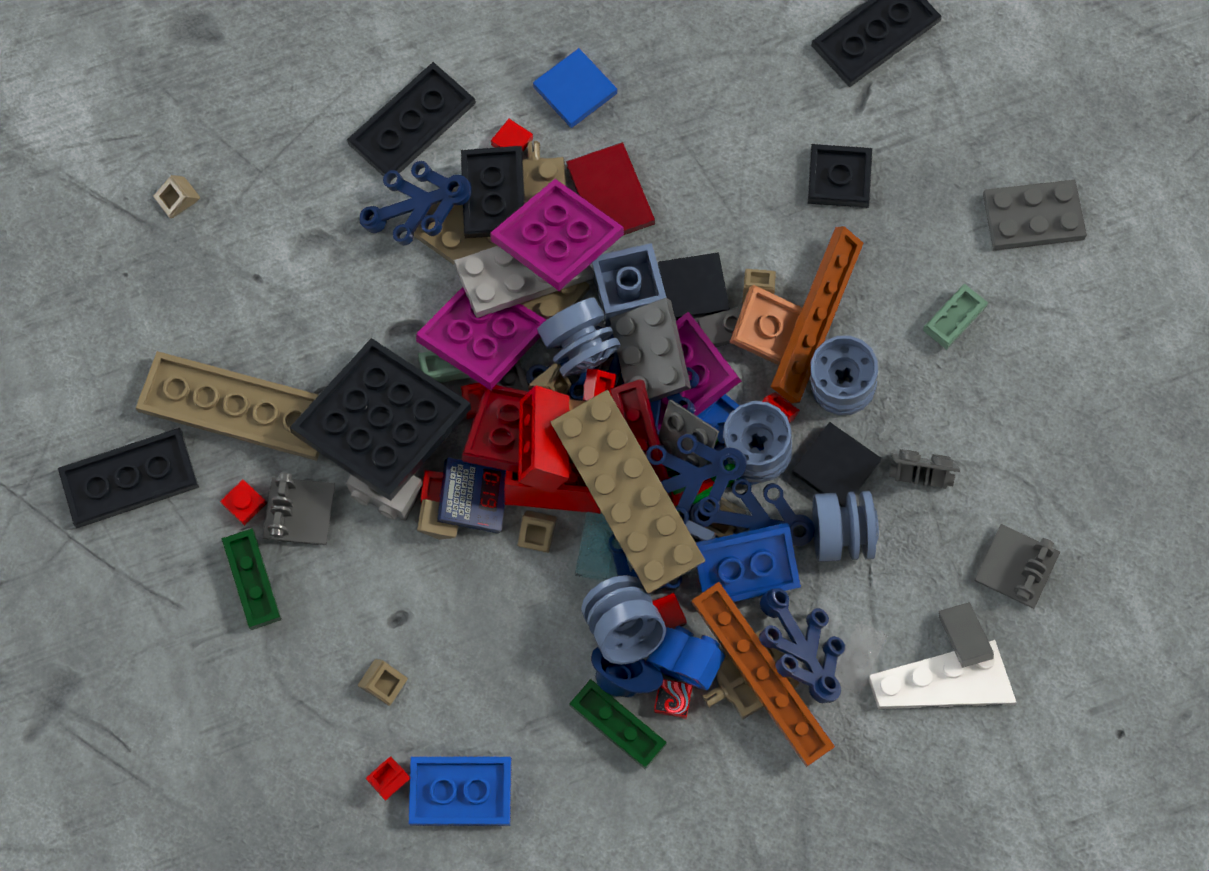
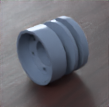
[537,298,621,378]
[811,336,878,415]
[723,401,792,483]
[812,491,879,562]
[581,575,666,665]

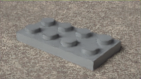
[454,246,593,318]

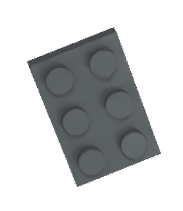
[983,179,1087,250]
[610,298,691,403]

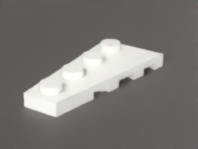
[868,640,1016,709]

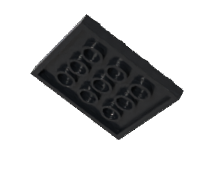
[290,338,471,501]

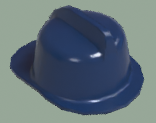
[591,647,663,698]

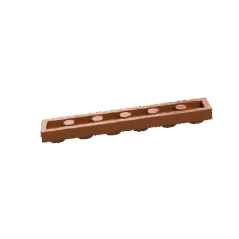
[771,226,864,403]
[691,582,835,767]

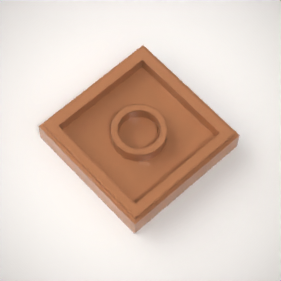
[729,285,802,365]

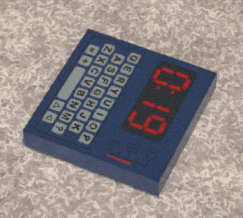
[437,458,507,534]

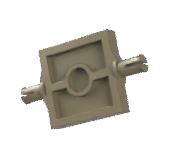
[523,141,566,203]
[702,628,800,720]

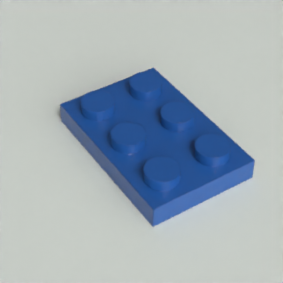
[696,523,801,602]
[409,757,512,826]

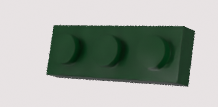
[221,528,282,630]
[569,679,667,770]

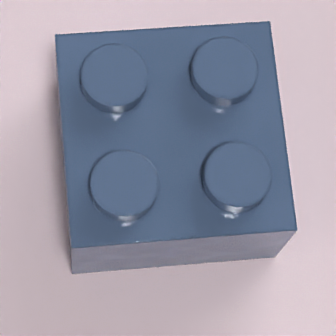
[591,243,666,327]

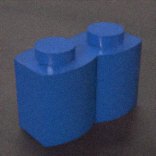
[646,626,726,690]

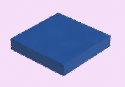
[533,48,617,128]

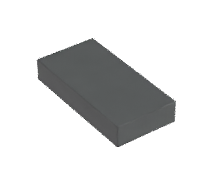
[939,602,994,668]

